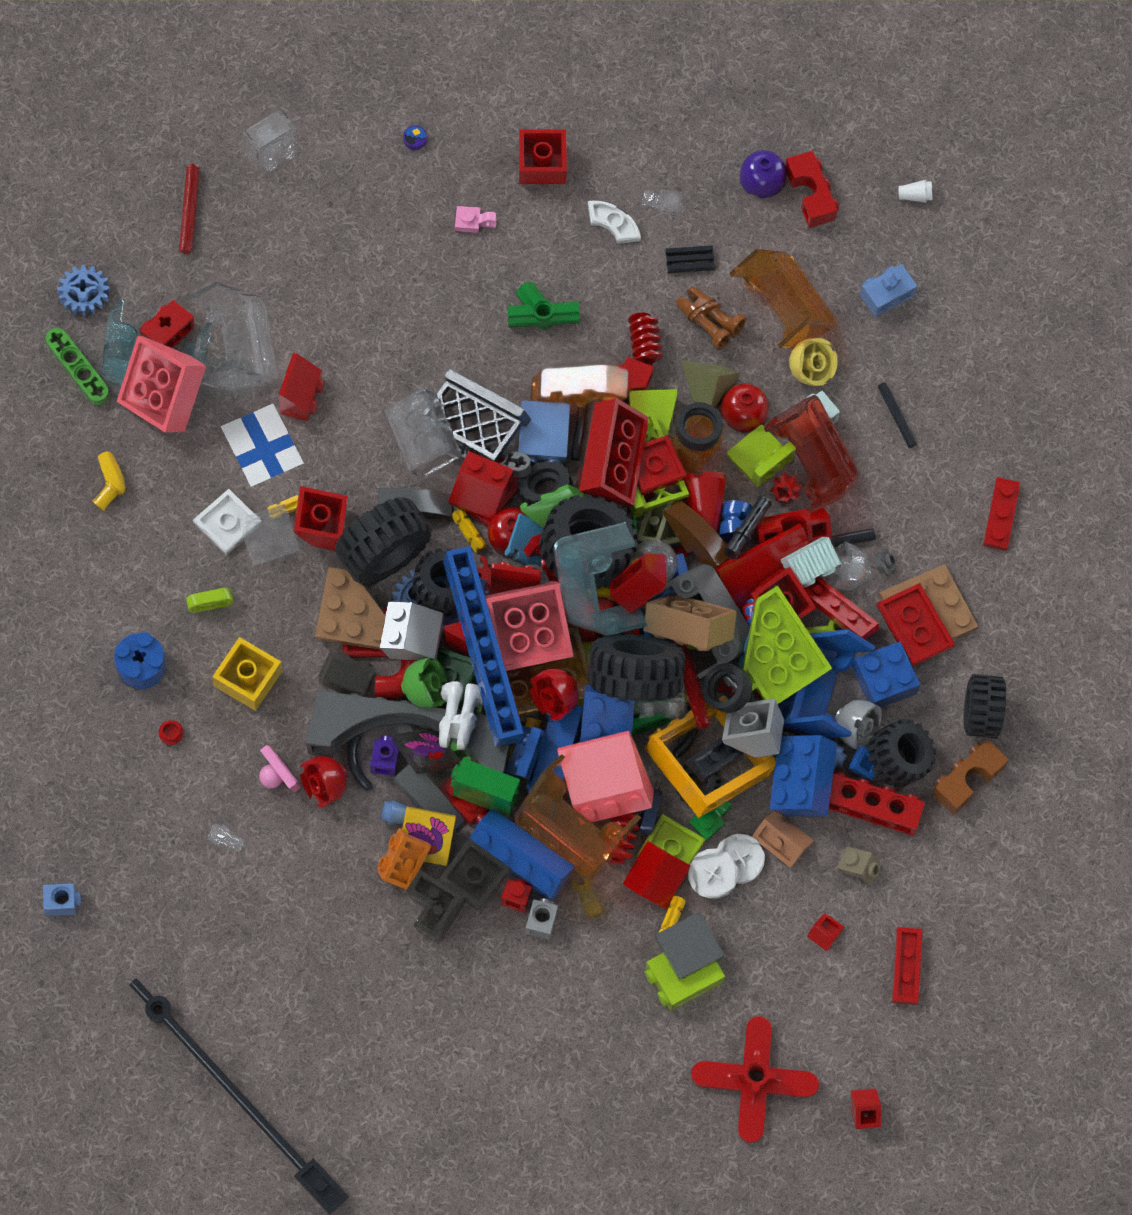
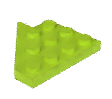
[742,586,832,704]

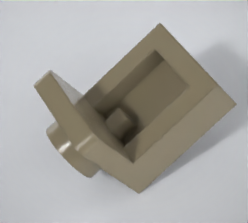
[837,847,881,885]

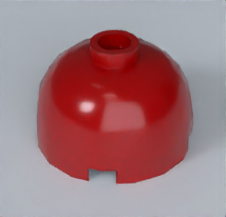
[721,383,769,432]
[487,507,529,557]
[530,669,579,720]
[300,756,347,808]

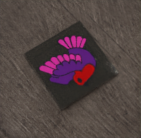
[392,728,460,774]

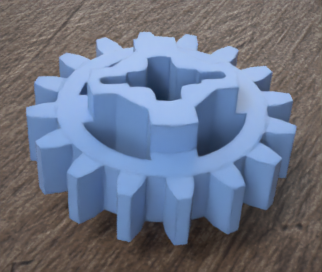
[57,265,110,316]

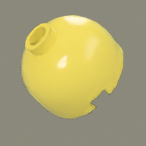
[789,338,837,386]

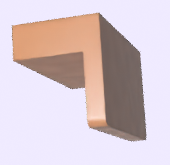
[752,811,814,868]

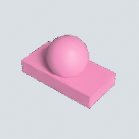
[259,745,302,793]

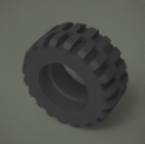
[539,494,638,590]
[335,497,432,585]
[588,634,686,702]

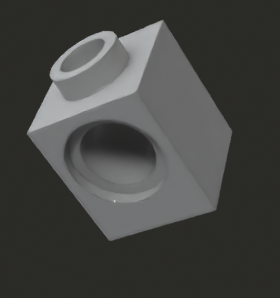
[525,898,558,940]

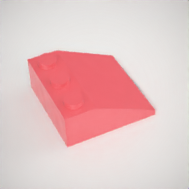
[117,336,206,432]
[485,581,574,671]
[557,731,654,825]

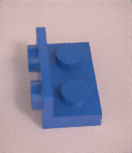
[506,726,546,781]

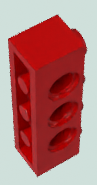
[829,772,925,836]

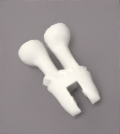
[439,682,483,750]

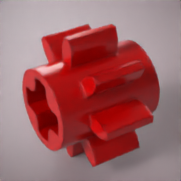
[770,472,802,504]

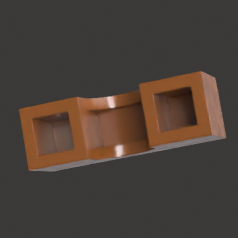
[932,739,1009,815]

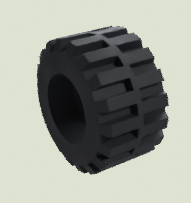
[412,548,457,616]
[964,674,1006,739]
[867,719,936,787]

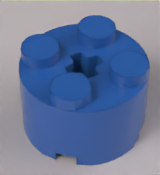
[114,632,166,689]

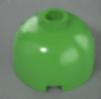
[401,657,447,708]

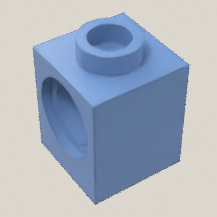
[43,883,81,916]

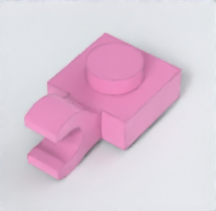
[455,206,497,233]

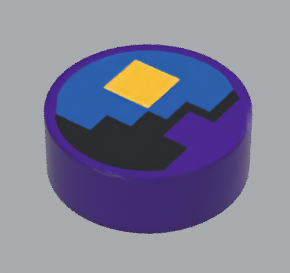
[403,125,427,150]

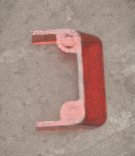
[764,395,858,513]

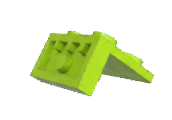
[727,425,796,488]

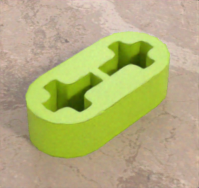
[186,588,234,613]

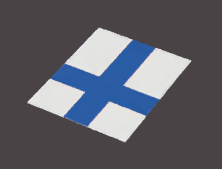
[221,404,304,487]

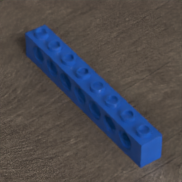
[443,546,524,747]

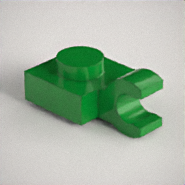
[689,801,732,842]

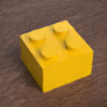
[212,637,283,711]

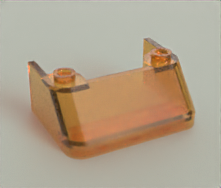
[729,249,837,349]
[514,754,641,880]

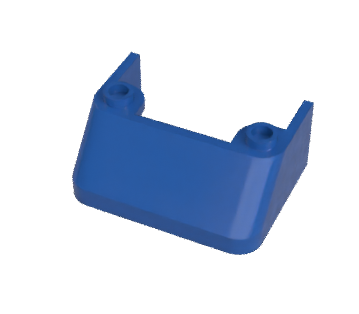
[778,629,875,739]

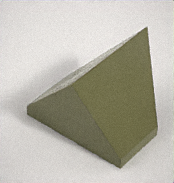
[681,360,740,407]
[637,498,680,545]

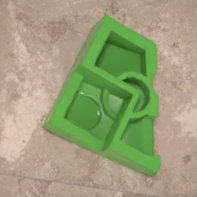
[520,484,584,528]

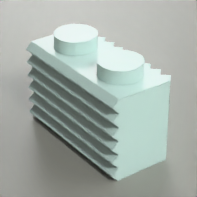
[781,537,841,588]

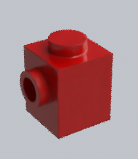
[851,1089,881,1129]

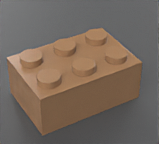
[644,593,736,651]

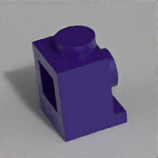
[370,736,400,776]

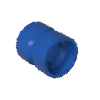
[719,500,753,543]

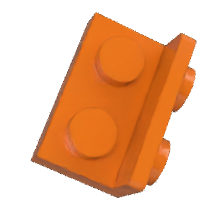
[377,828,431,891]

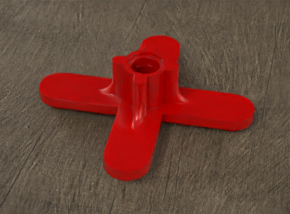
[691,1016,819,1143]

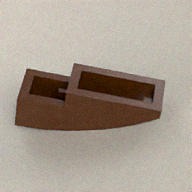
[662,500,729,568]

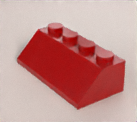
[579,398,649,507]

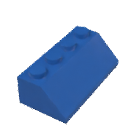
[470,808,575,902]

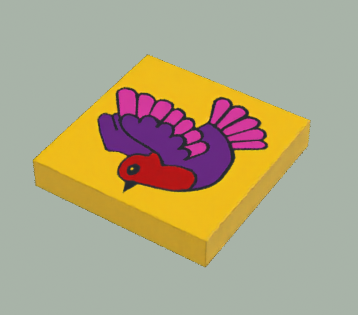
[402,806,456,866]

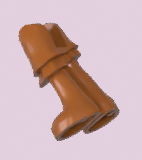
[676,286,747,350]

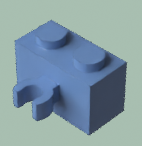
[860,264,917,317]

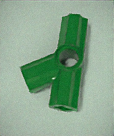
[507,282,580,330]

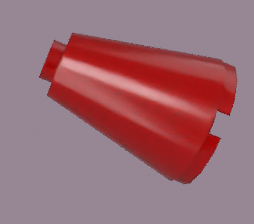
[680,472,727,534]

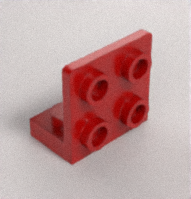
[489,562,542,595]

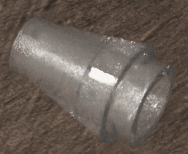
[206,822,246,853]

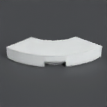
[588,201,641,244]

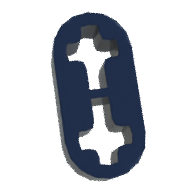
[638,788,662,835]

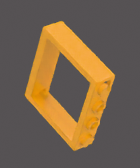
[644,695,776,818]

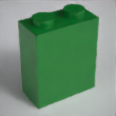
[450,758,520,817]

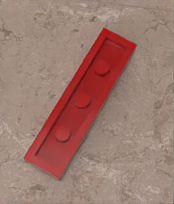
[804,576,879,640]

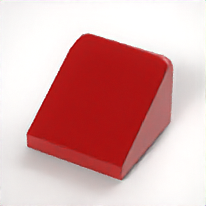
[807,912,845,951]

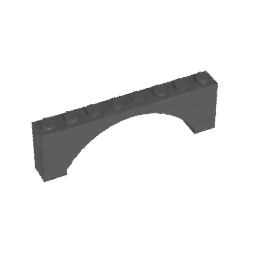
[306,690,513,774]

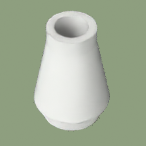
[899,179,932,203]

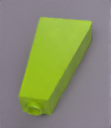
[628,389,677,443]

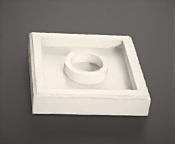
[193,489,262,555]

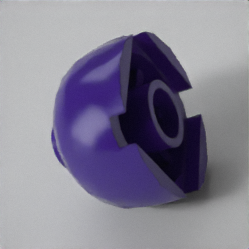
[739,150,787,198]

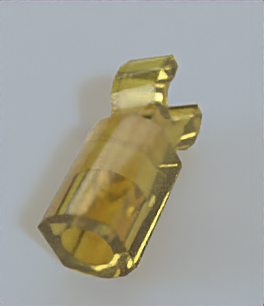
[572,873,604,920]

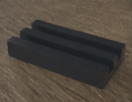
[665,245,715,273]

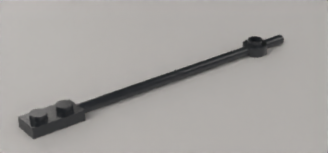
[129,978,348,1215]

